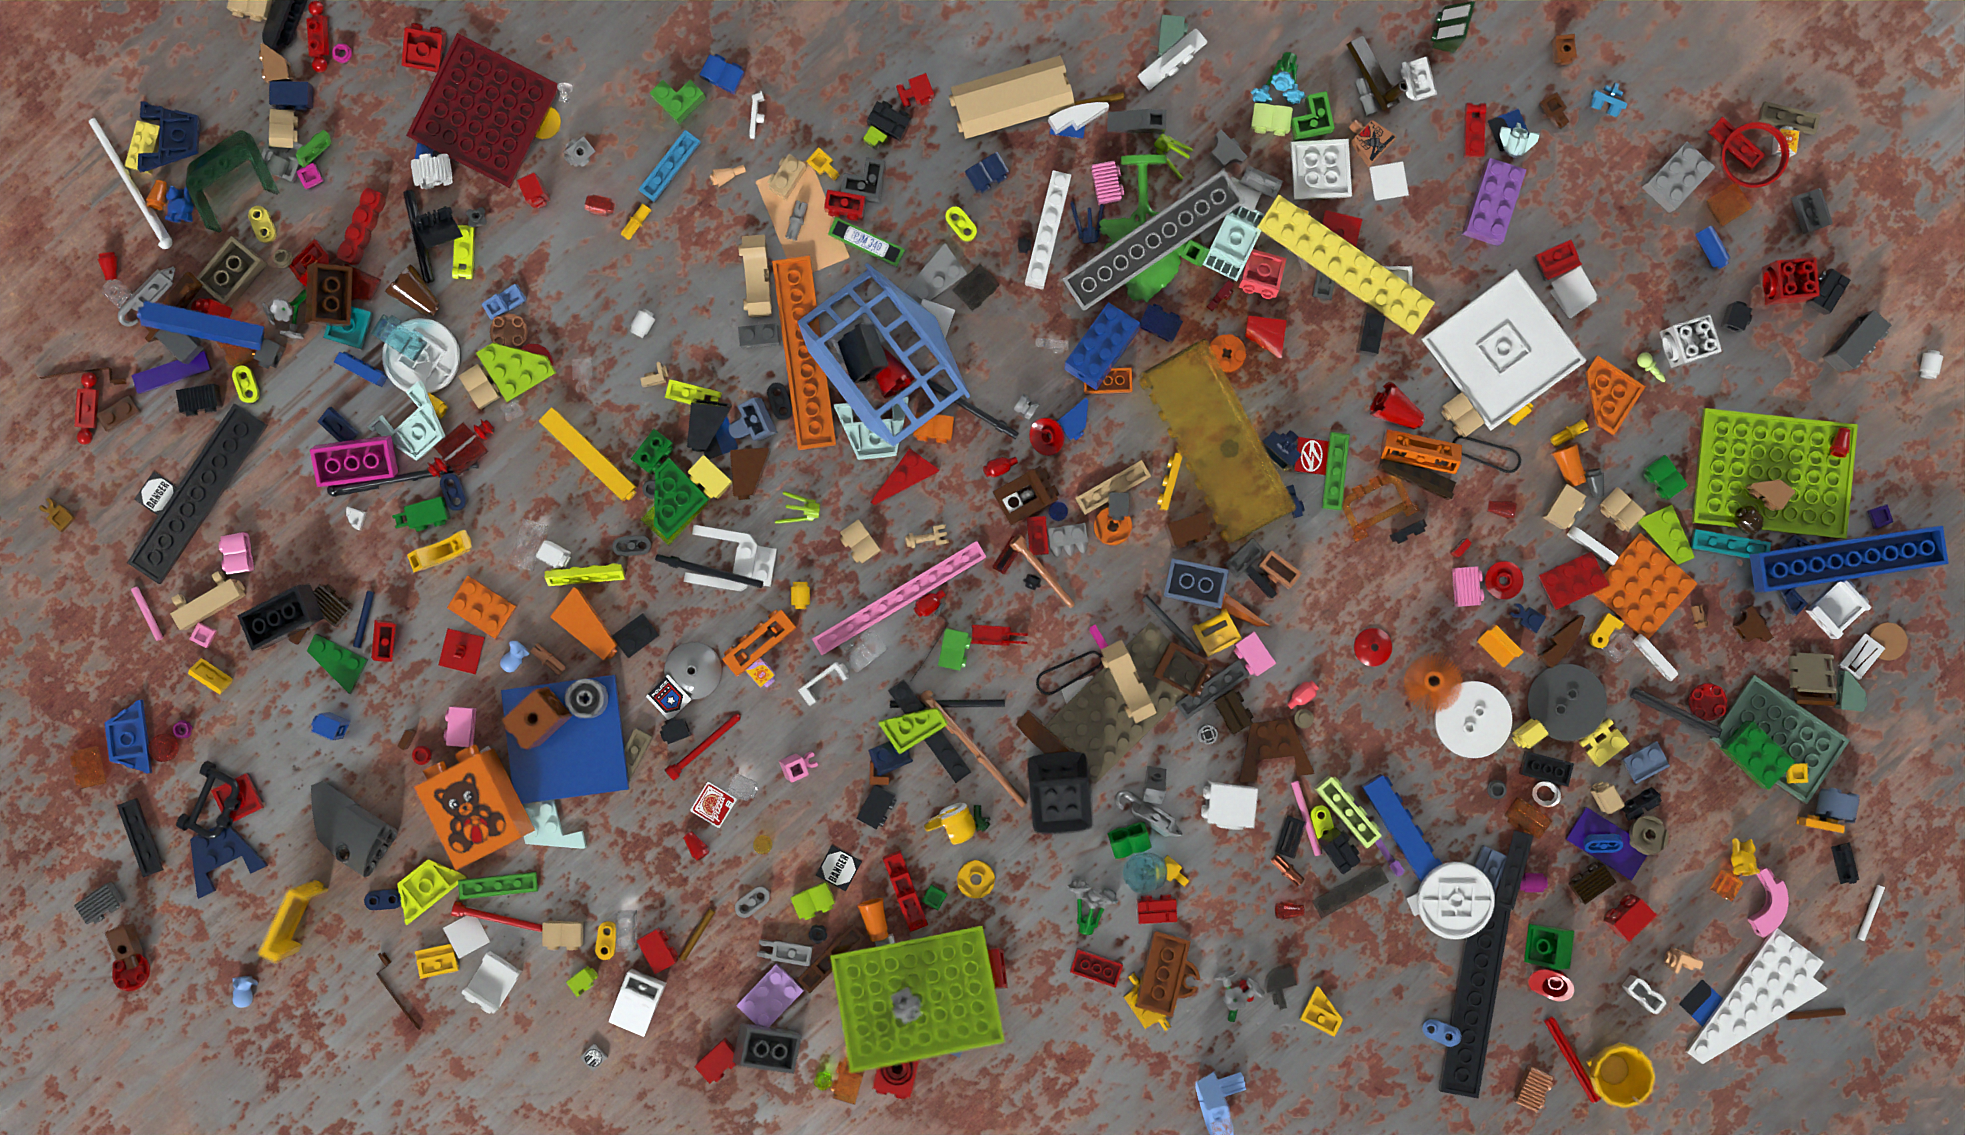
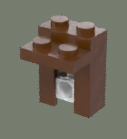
[993,466,1060,526]

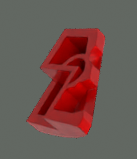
[1245,316,1287,358]

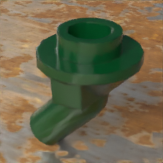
[974,805,991,832]

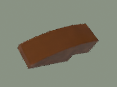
[1538,615,1585,668]

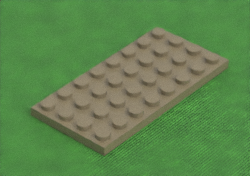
[1045,622,1200,784]

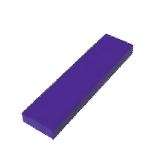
[131,351,212,394]

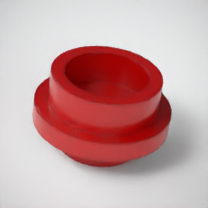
[412,746,432,765]

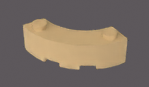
[738,234,772,318]
[1100,640,1156,723]

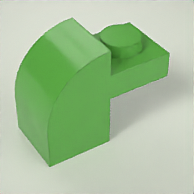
[1181,239,1210,267]

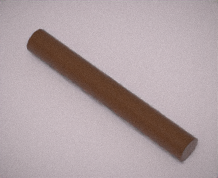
[1786,1007,1846,1020]

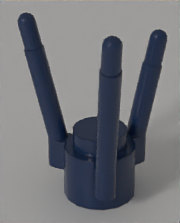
[1070,201,1104,244]

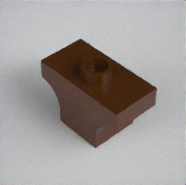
[1733,605,1774,642]

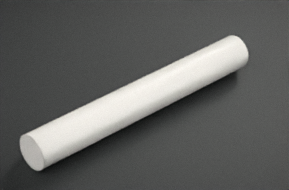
[1857,885,1885,941]

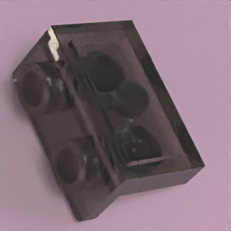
[952,264,999,311]

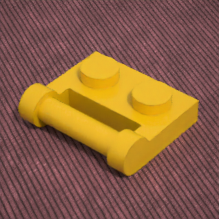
[1192,609,1242,657]

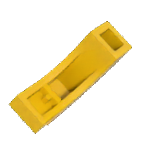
[407,530,472,572]

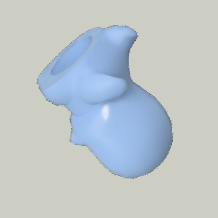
[500,640,530,673]
[232,976,258,1008]

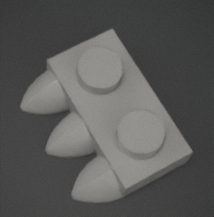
[1047,523,1088,558]

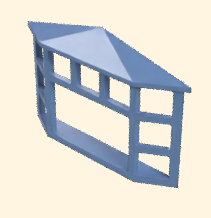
[797,263,970,447]

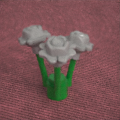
[1068,878,1119,935]

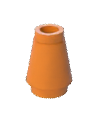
[146,180,167,210]

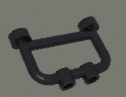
[176,761,241,839]

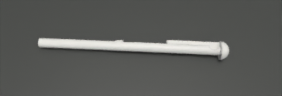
[89,118,173,249]

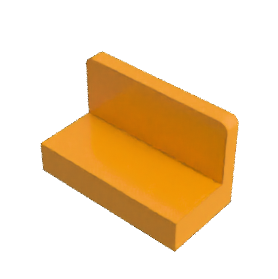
[1477,625,1523,667]

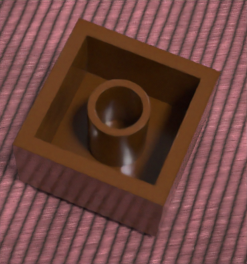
[1165,512,1211,549]

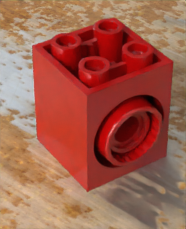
[1762,257,1820,305]
[872,1060,919,1100]

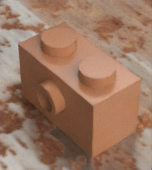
[1257,550,1302,589]

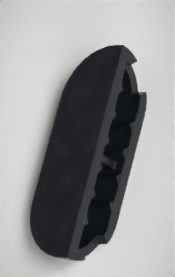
[262,0,307,50]

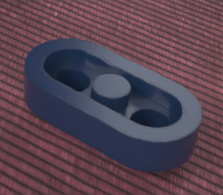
[440,473,467,511]
[364,889,401,910]

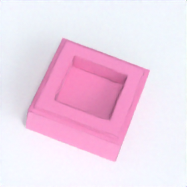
[190,622,217,648]

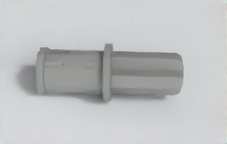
[1356,77,1378,116]

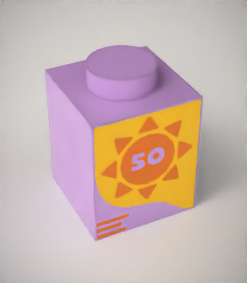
[745,657,777,688]

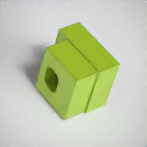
[863,125,888,149]

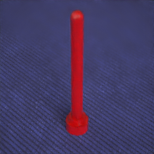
[664,714,741,781]
[451,901,542,932]

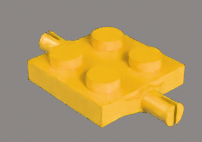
[1123,972,1177,1031]

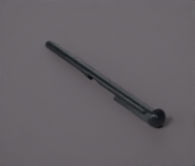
[327,461,478,497]

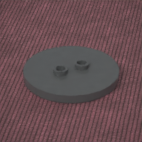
[1528,664,1607,741]

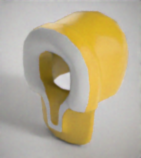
[924,803,976,845]

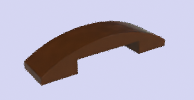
[1016,710,1076,754]

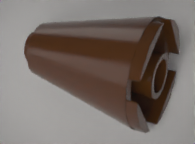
[385,264,440,317]

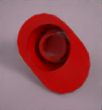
[1528,969,1574,1001]

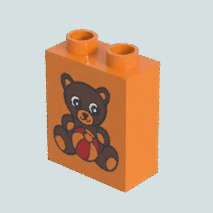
[414,744,535,870]

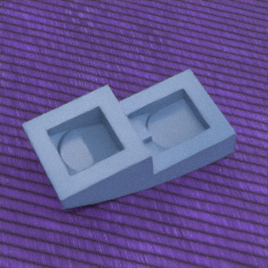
[482,284,527,320]

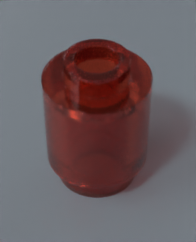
[585,194,615,217]

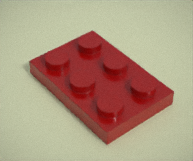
[1538,551,1609,611]

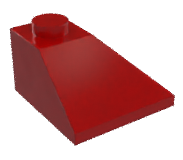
[288,239,329,287]

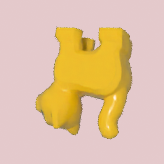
[1731,838,1760,876]

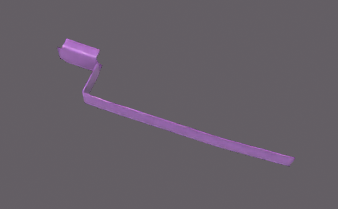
[1353,800,1405,877]

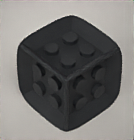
[1027,752,1093,834]

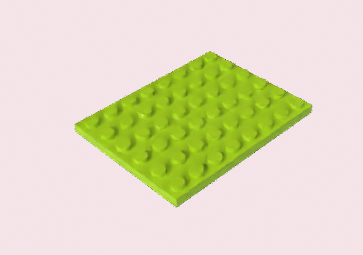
[1692,408,1858,539]
[830,926,1005,1073]

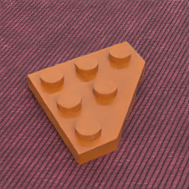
[1585,355,1646,435]

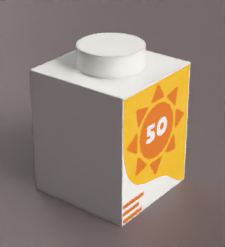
[1771,126,1800,157]

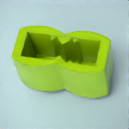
[790,881,836,920]

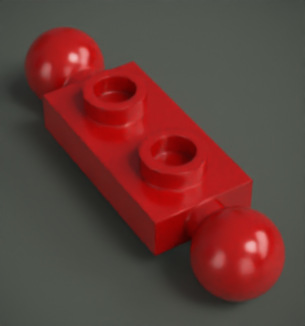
[306,0,329,73]
[74,372,99,445]

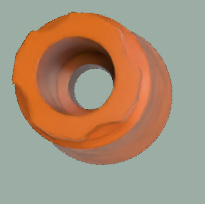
[1552,443,1587,487]
[857,898,888,942]

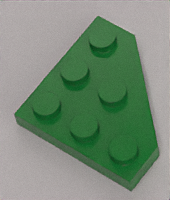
[654,458,710,539]

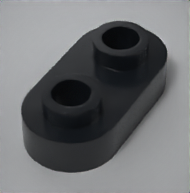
[767,383,793,420]
[1389,519,1427,544]

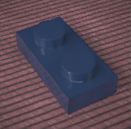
[317,407,359,442]

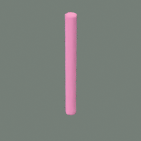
[1291,781,1322,856]

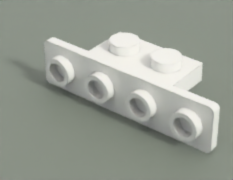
[1138,28,1207,91]

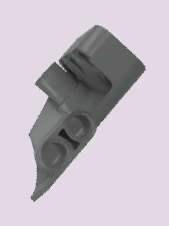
[311,781,398,877]

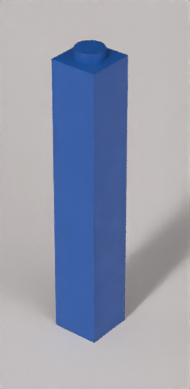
[137,301,265,351]

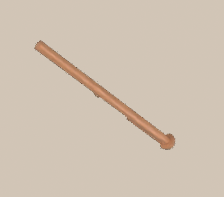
[920,690,1027,807]

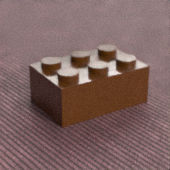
[305,263,353,327]

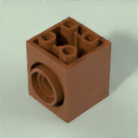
[501,687,573,750]

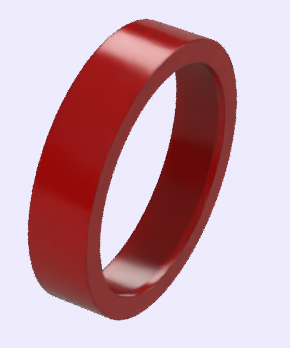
[1720,122,1789,188]

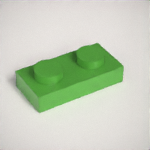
[296,129,332,168]

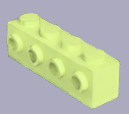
[1314,776,1382,848]

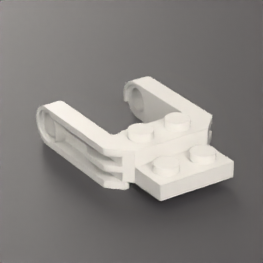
[684,525,777,591]

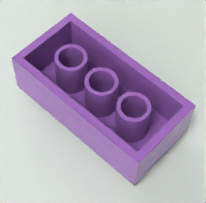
[1462,158,1526,246]

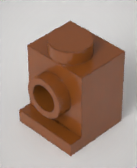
[1551,34,1577,65]

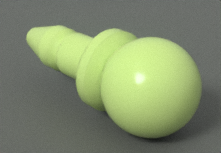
[1637,352,1666,382]

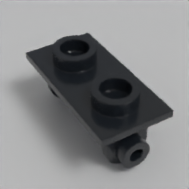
[1620,787,1662,821]
[1831,842,1859,884]

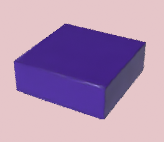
[1867,504,1894,529]

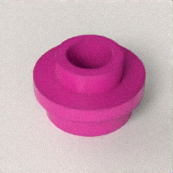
[332,43,352,63]

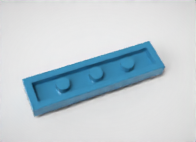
[638,130,701,202]

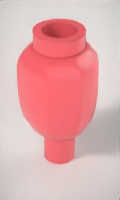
[1287,680,1319,709]

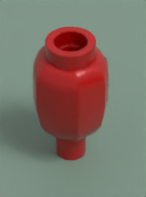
[983,457,1018,478]
[913,589,946,618]

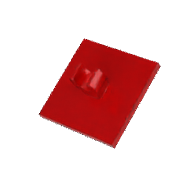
[438,628,485,675]

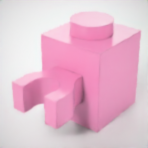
[779,751,818,783]

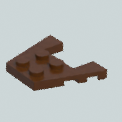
[1239,719,1314,783]

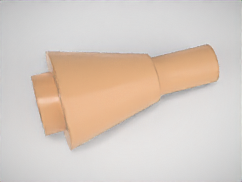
[710,165,746,188]

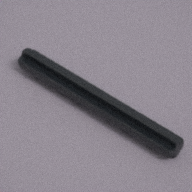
[403,190,434,283]
[1630,687,1722,738]

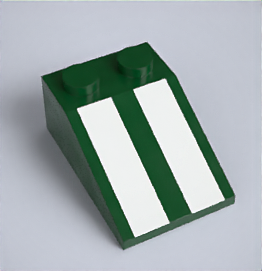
[1430,1,1475,53]

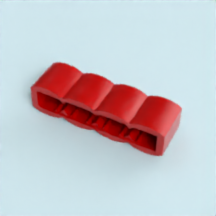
[337,187,386,266]

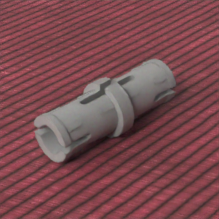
[785,201,808,241]

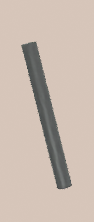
[1142,595,1200,654]

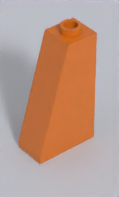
[550,587,618,660]

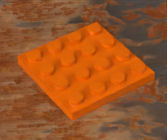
[1593,533,1698,640]

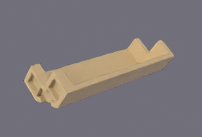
[949,56,1075,139]

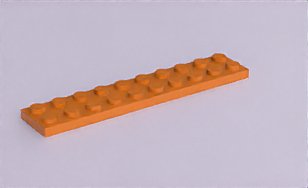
[772,256,836,450]

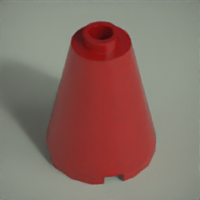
[875,345,915,399]
[1370,382,1425,429]

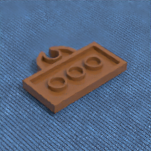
[1135,931,1200,1017]

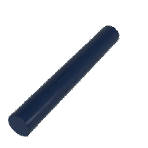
[353,591,375,648]

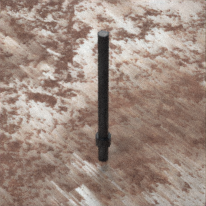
[921,374,1019,440]
[655,554,763,588]
[890,699,1005,708]

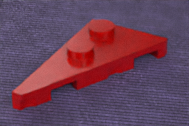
[870,448,940,505]

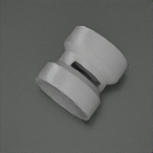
[1013,394,1040,420]
[1197,724,1218,744]

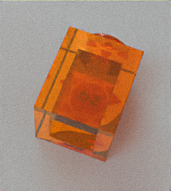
[1710,869,1744,902]

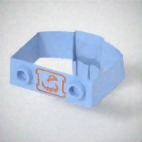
[1195,1072,1246,1135]

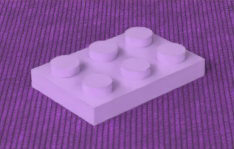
[736,963,805,1027]

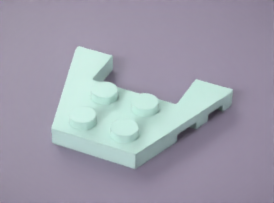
[368,380,445,461]
[834,397,909,460]
[522,800,587,849]

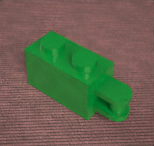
[392,497,451,532]

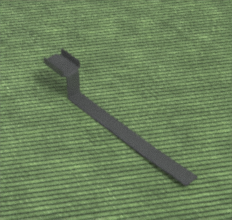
[909,603,949,682]

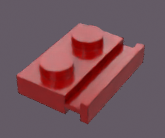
[1535,240,1582,281]

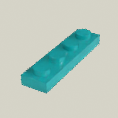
[1691,529,1771,559]

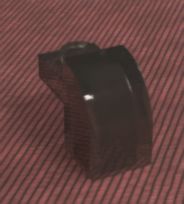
[1264,963,1297,1010]

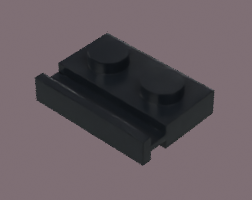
[612,613,660,658]

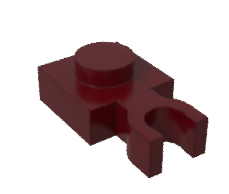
[1206,280,1234,312]

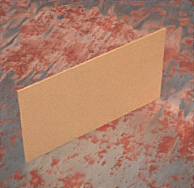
[756,161,850,272]

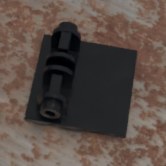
[412,206,463,249]

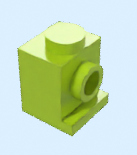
[566,966,598,997]

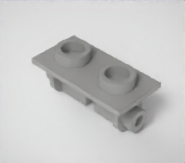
[1240,165,1283,199]

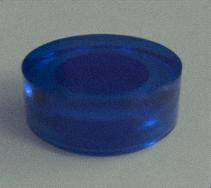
[1049,502,1068,521]

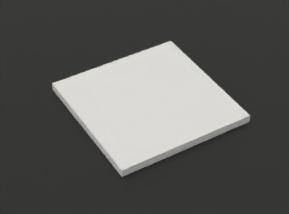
[1421,269,1586,431]

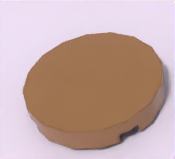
[1867,622,1908,661]

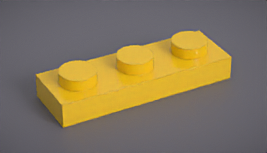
[1157,453,1183,511]

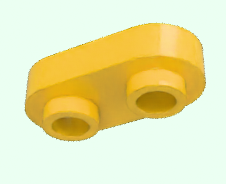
[595,921,618,960]

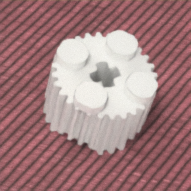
[411,154,453,189]

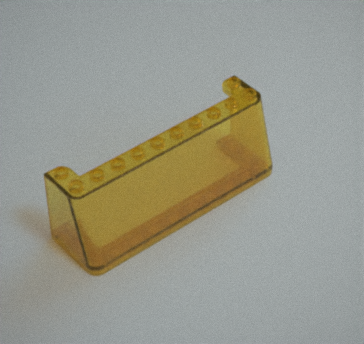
[1138,338,1296,544]

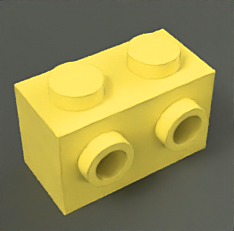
[688,455,732,499]

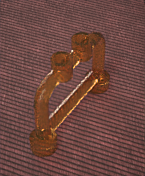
[1342,475,1420,543]

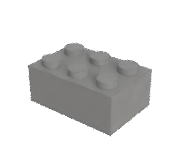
[1642,141,1715,213]

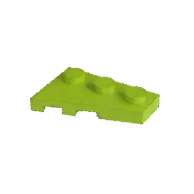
[1638,505,1695,565]
[878,707,948,754]

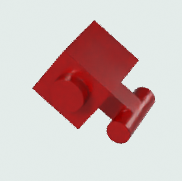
[896,73,934,108]

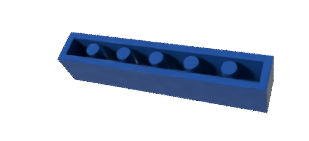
[1361,774,1442,883]

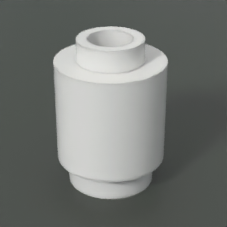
[629,309,655,338]
[1919,350,1943,379]

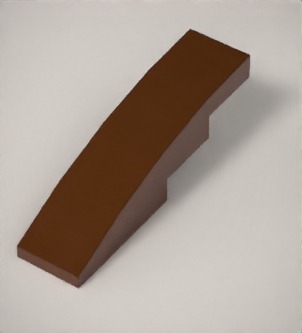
[796,925,866,993]

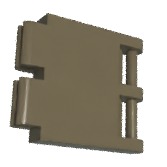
[1788,653,1837,693]

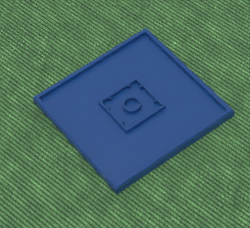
[501,675,629,804]

